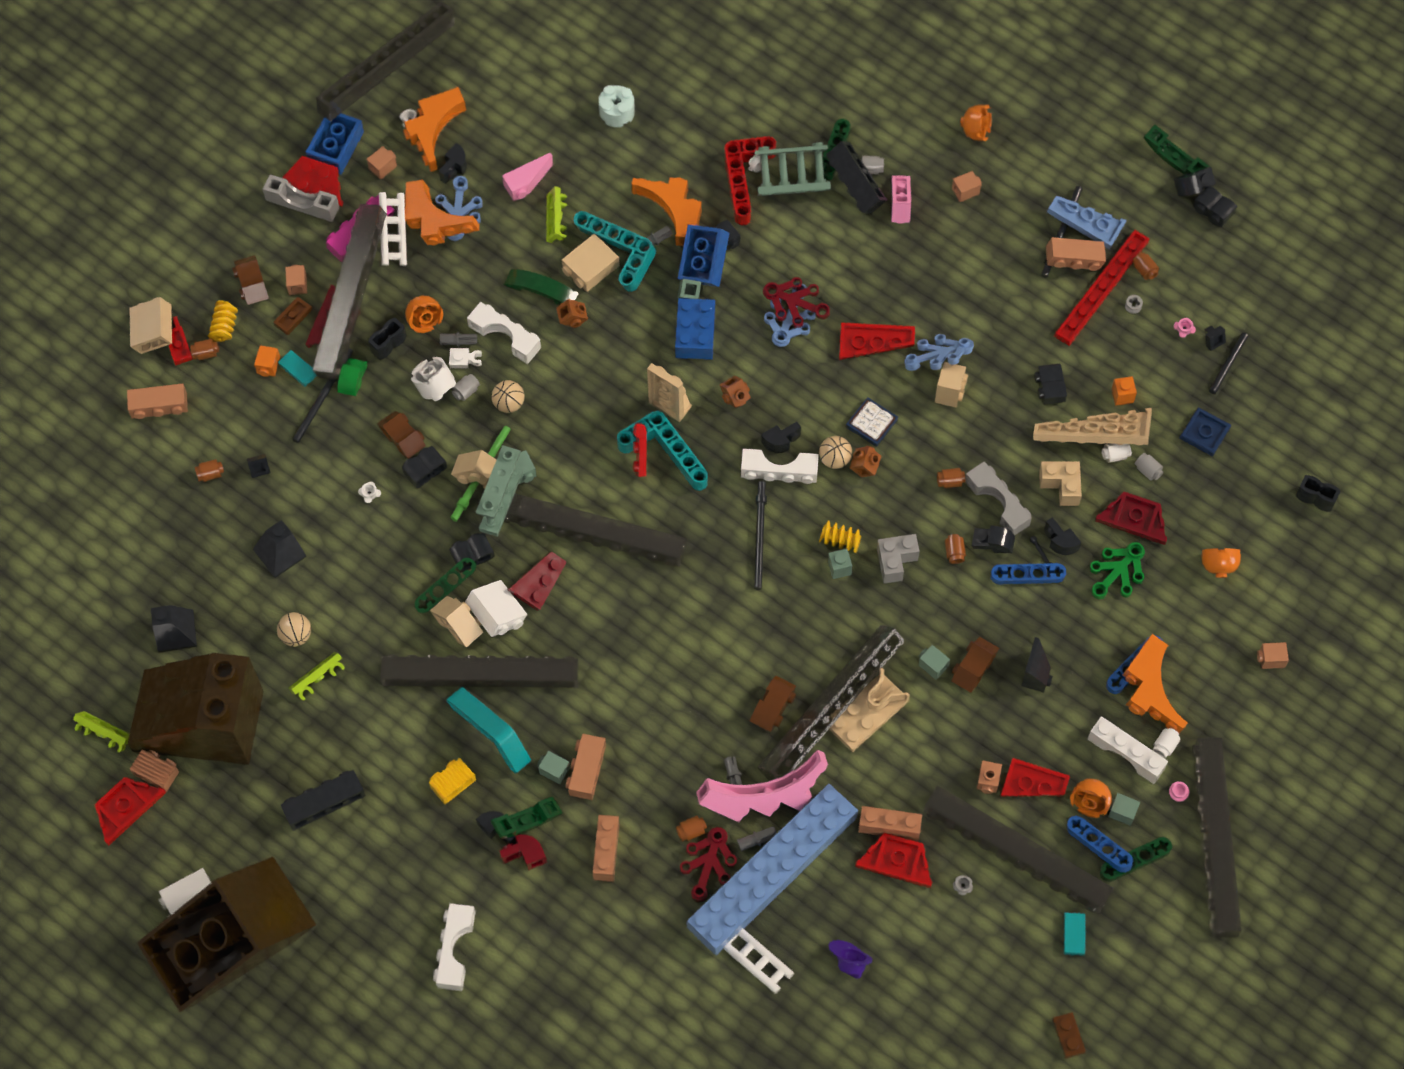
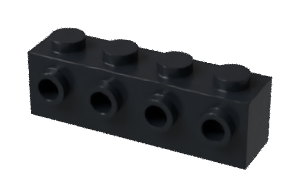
[826,141,888,214]
[280,770,366,831]

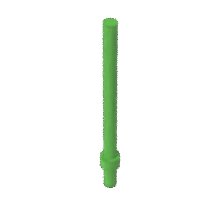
[450,426,511,522]

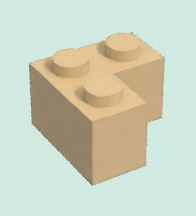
[935,362,968,408]
[451,450,496,489]
[1039,461,1082,506]
[430,596,483,647]

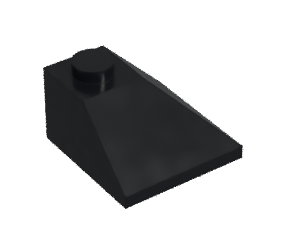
[253,520,307,578]
[151,605,197,653]
[1021,637,1053,692]

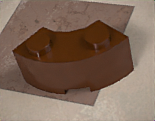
[232,255,269,305]
[377,411,426,459]
[951,636,1000,693]
[750,676,796,732]

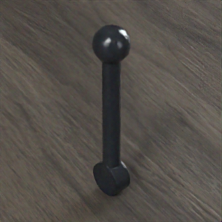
[1030,536,1052,570]

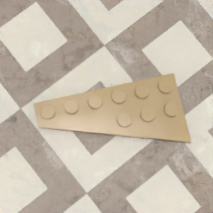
[1033,408,1152,445]

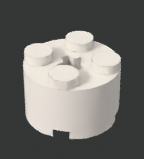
[411,357,456,401]

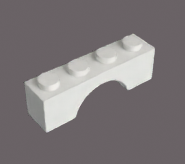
[467,302,541,364]
[741,449,819,484]
[1088,716,1168,784]
[433,904,476,991]

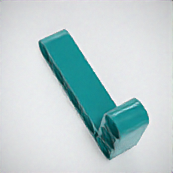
[574,211,656,292]
[617,411,708,490]
[447,687,531,774]

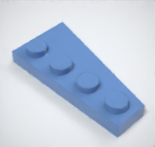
[1047,196,1127,249]

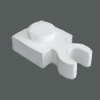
[449,348,482,368]

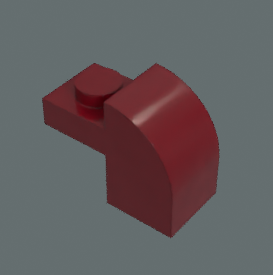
[499,835,547,871]

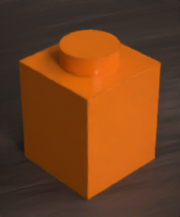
[254,345,281,377]
[1111,376,1137,406]

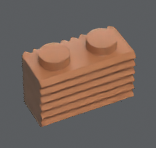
[130,749,179,792]

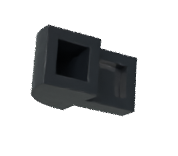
[439,143,467,184]
[1173,167,1216,196]
[761,422,801,453]
[1044,517,1082,555]
[971,525,1015,554]
[476,811,516,844]

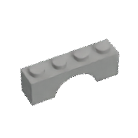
[263,175,339,222]
[965,462,1032,535]

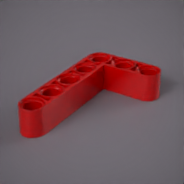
[725,136,776,226]

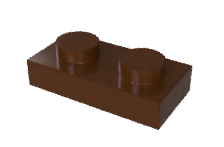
[273,297,312,335]
[1052,1012,1086,1059]

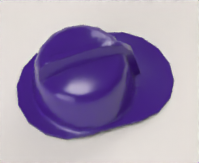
[828,940,872,979]

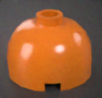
[960,105,992,141]
[405,295,443,333]
[1202,548,1241,578]
[1070,778,1112,818]

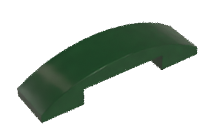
[1143,125,1210,174]
[504,269,579,305]
[490,796,563,839]

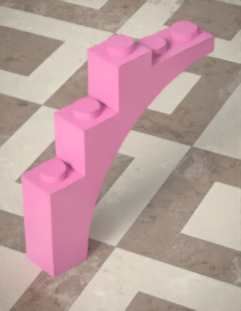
[696,750,828,822]

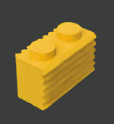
[429,758,476,804]

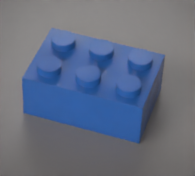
[306,109,364,175]
[678,224,729,287]
[675,298,715,360]

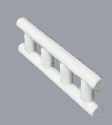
[379,192,407,266]
[723,929,794,994]

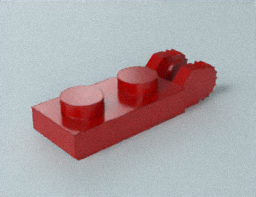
[168,316,193,366]
[633,422,647,477]

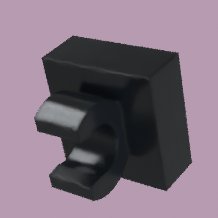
[1205,325,1226,351]
[247,454,271,478]

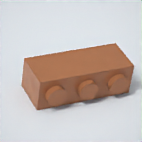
[1046,237,1106,271]
[127,384,188,419]
[566,734,606,800]
[858,806,922,841]
[593,815,620,882]

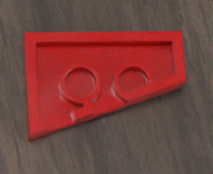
[1001,758,1070,797]

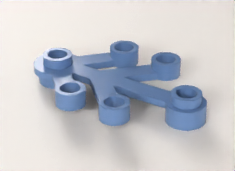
[435,176,483,241]
[764,283,816,347]
[904,334,974,371]

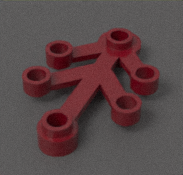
[763,277,830,328]
[680,827,737,903]

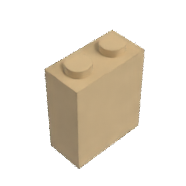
[562,234,620,292]
[130,297,172,354]

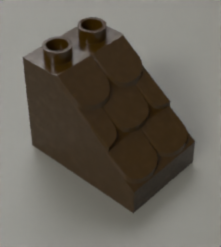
[128,653,264,765]
[137,857,316,1012]

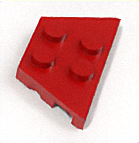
[282,156,343,207]
[94,777,166,846]
[855,833,932,888]

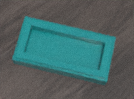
[278,350,318,387]
[1064,913,1085,955]

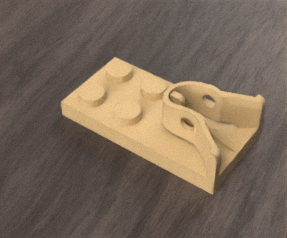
[647,363,692,422]
[825,668,910,752]

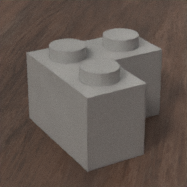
[877,534,919,583]

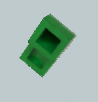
[338,358,367,396]

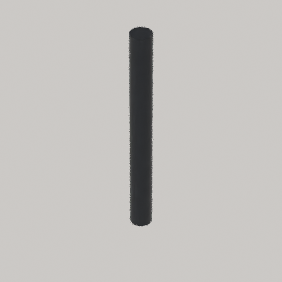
[1209,333,1248,394]

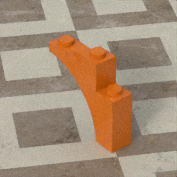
[403,87,466,172]
[632,178,702,246]
[405,180,479,245]
[1123,634,1188,733]

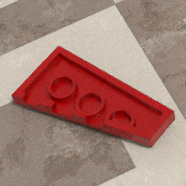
[839,323,915,360]

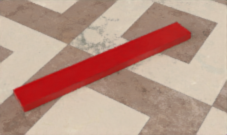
[1054,230,1150,346]

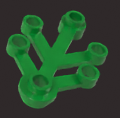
[1090,542,1145,599]

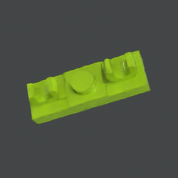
[546,186,567,243]
[288,652,345,700]
[73,711,130,752]

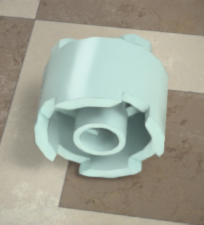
[599,85,635,127]

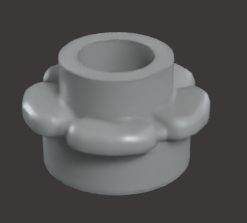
[953,876,973,895]

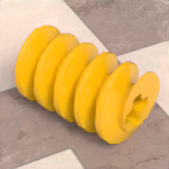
[208,300,238,342]
[819,520,862,553]

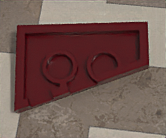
[507,551,567,611]

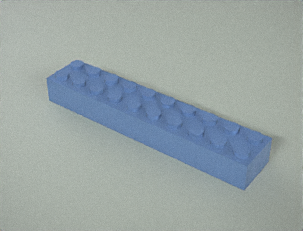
[687,784,858,955]

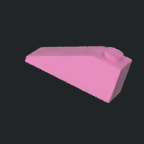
[502,153,553,201]
[891,176,911,224]

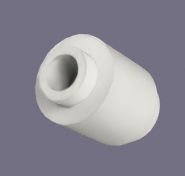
[1102,443,1131,463]
[1153,728,1181,758]

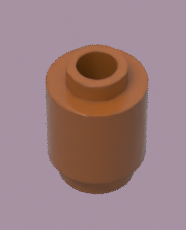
[1133,252,1159,280]
[190,338,219,360]
[195,459,224,482]
[937,468,965,488]
[945,534,966,564]
[675,815,707,841]

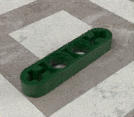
[822,119,851,181]
[414,558,477,613]
[1100,837,1172,882]

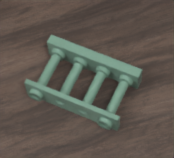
[754,143,831,196]
[476,445,524,537]

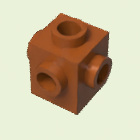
[556,299,588,328]
[719,375,751,408]
[849,446,882,477]

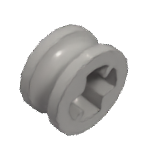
[1125,295,1143,314]

